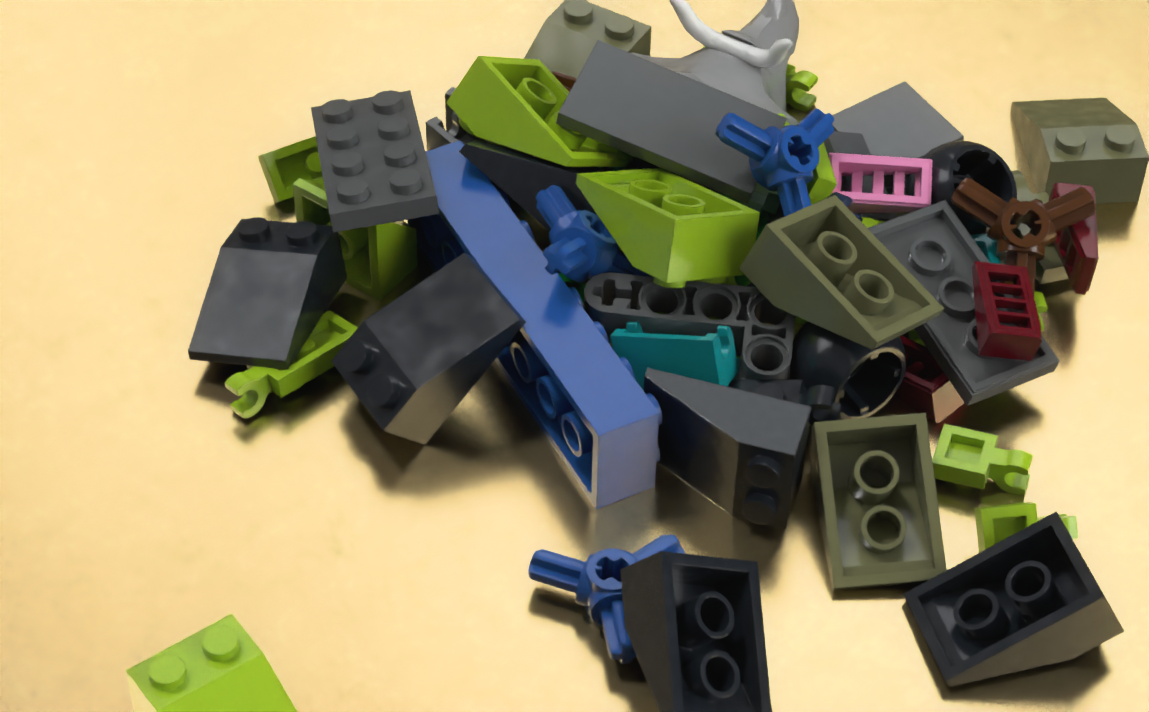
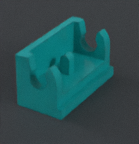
[610,321,741,390]

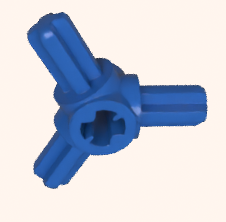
[715,109,834,217]
[536,185,653,282]
[528,534,685,664]

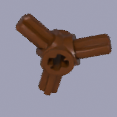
[951,178,1096,296]

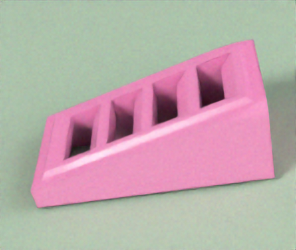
[828,152,932,214]

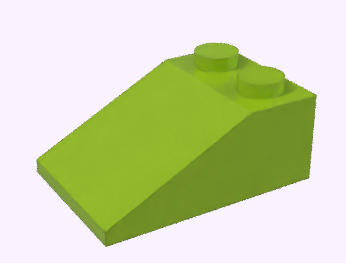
[446,56,632,167]
[576,168,760,288]
[126,613,298,712]

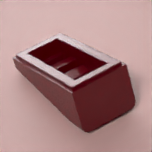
[1048,182,1099,295]
[972,261,1042,361]
[894,335,964,423]

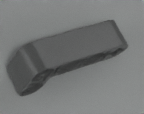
[584,272,795,380]

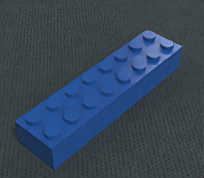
[407,140,663,510]

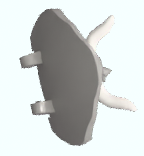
[631,0,800,125]

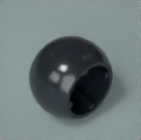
[905,140,1017,235]
[789,321,906,420]

